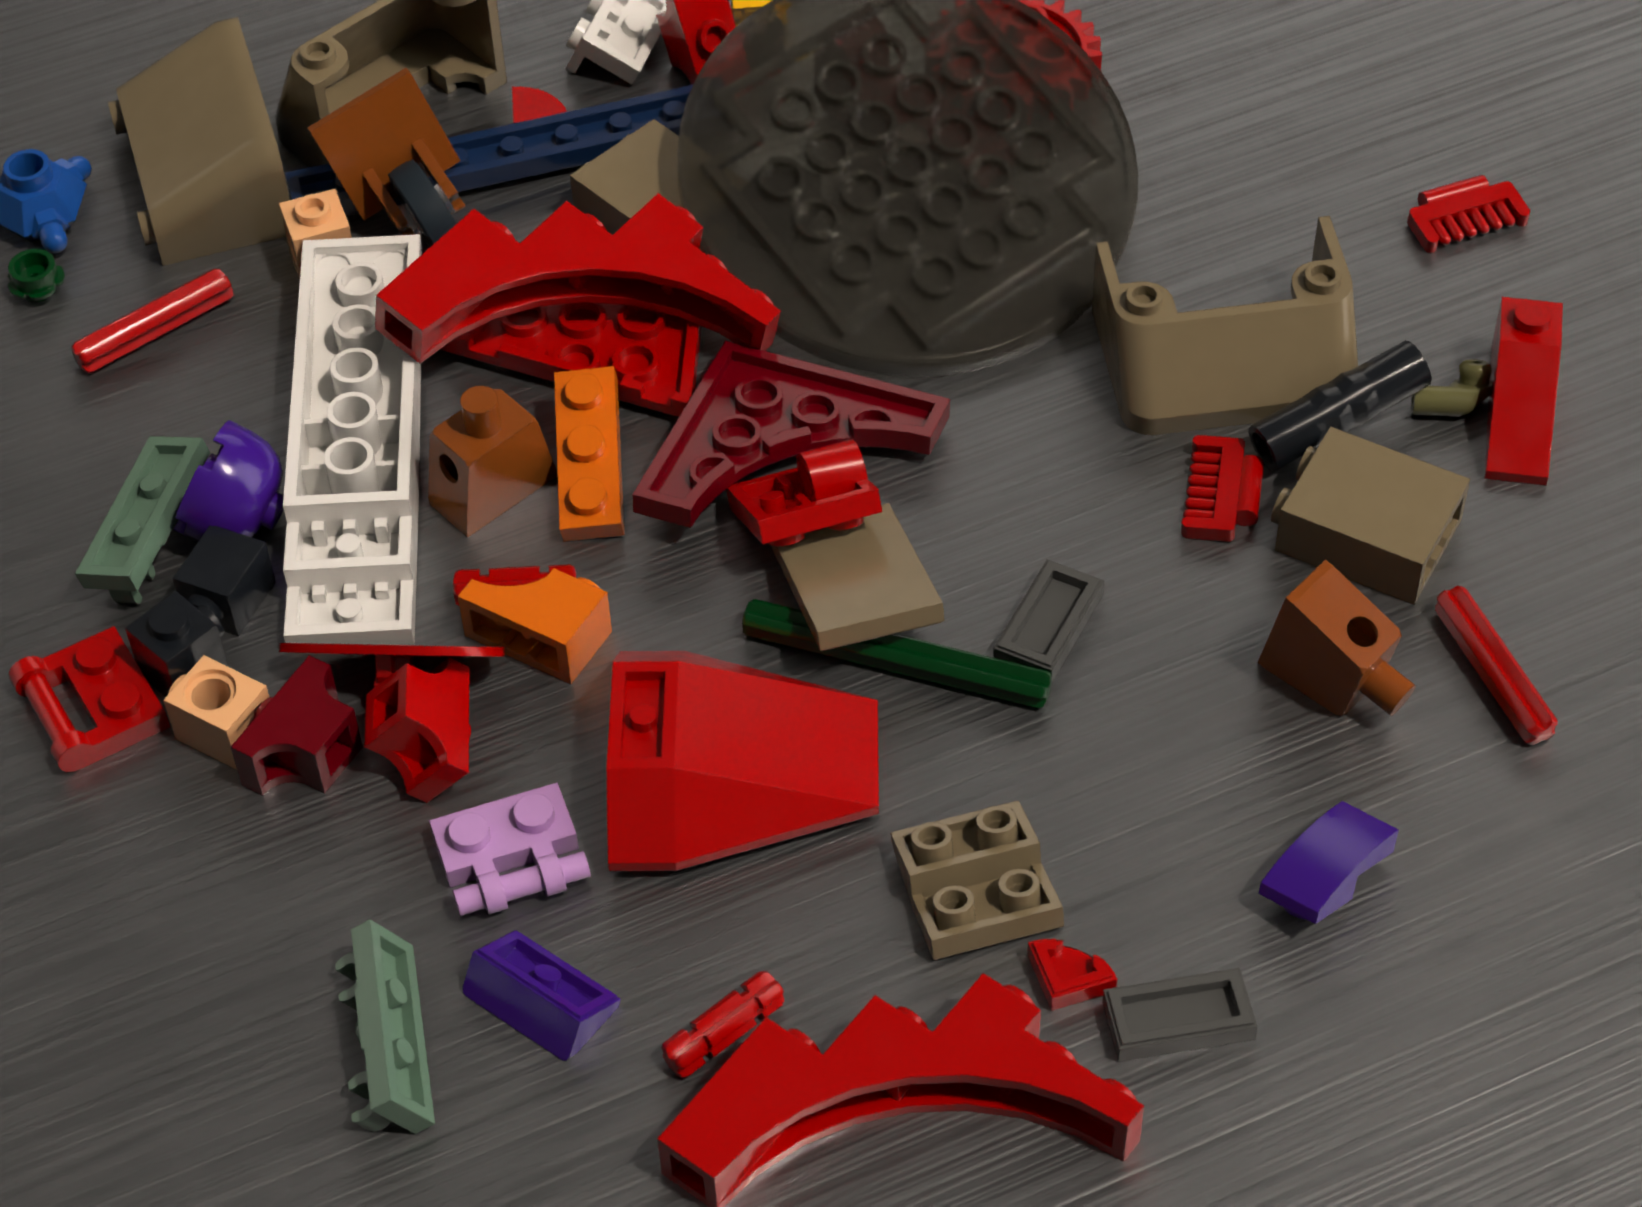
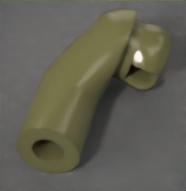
[1411,359,1492,417]

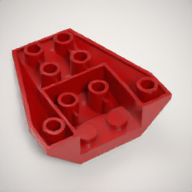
[606,651,879,871]

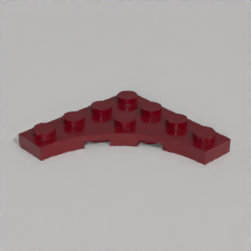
[632,341,951,528]

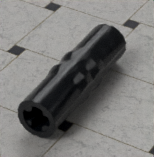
[1248,340,1432,472]

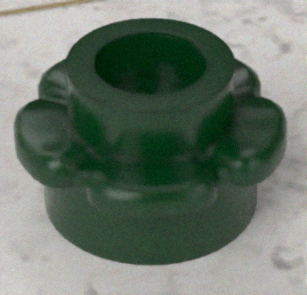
[8,249,65,302]

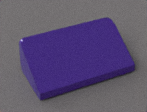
[462,930,621,1061]

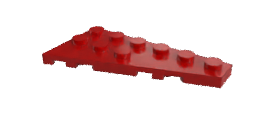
[440,302,702,417]

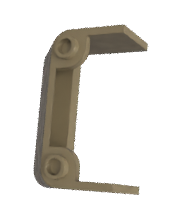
[1092,216,1358,435]

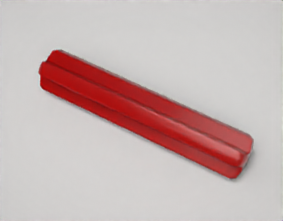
[71,269,234,373]
[1435,585,1558,745]

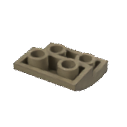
[890,800,1064,960]

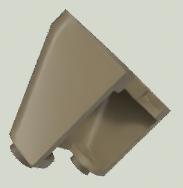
[275,0,507,167]
[108,17,290,266]

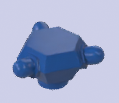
[0,149,92,253]

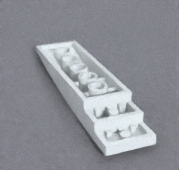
[283,234,421,645]

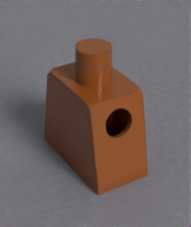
[428,386,557,538]
[1257,559,1416,716]

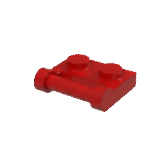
[8,626,170,772]

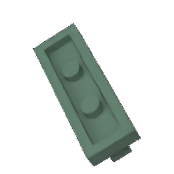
[75,436,210,604]
[335,919,435,1134]

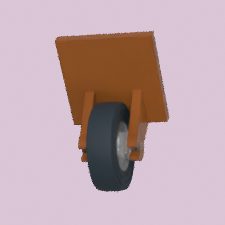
[308,67,466,247]

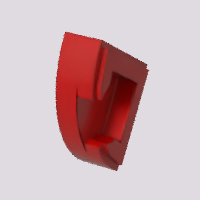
[512,86,567,123]
[1027,939,1118,1011]

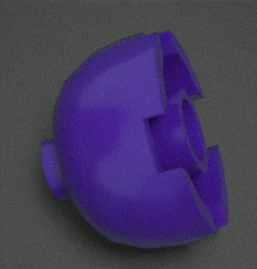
[173,420,284,542]

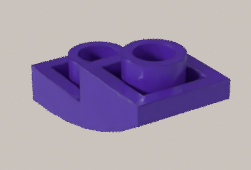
[1258,801,1399,924]

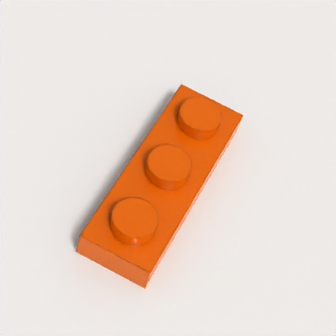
[554,366,625,542]

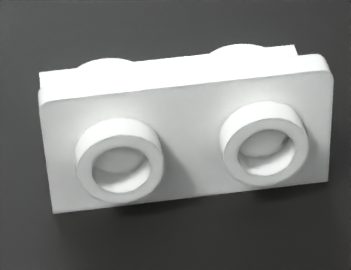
[565,0,666,84]

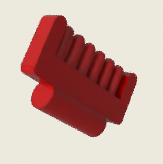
[1407,175,1531,253]
[1181,435,1264,542]

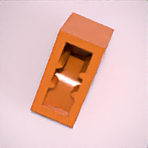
[458,568,612,684]

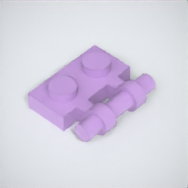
[429,782,591,916]

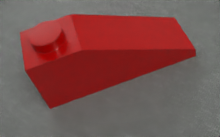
[1484,297,1563,486]

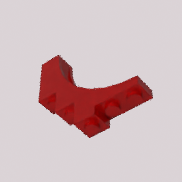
[375,193,781,364]
[657,973,1144,1207]

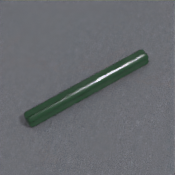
[742,599,1052,708]

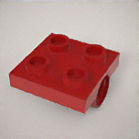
[726,439,882,546]

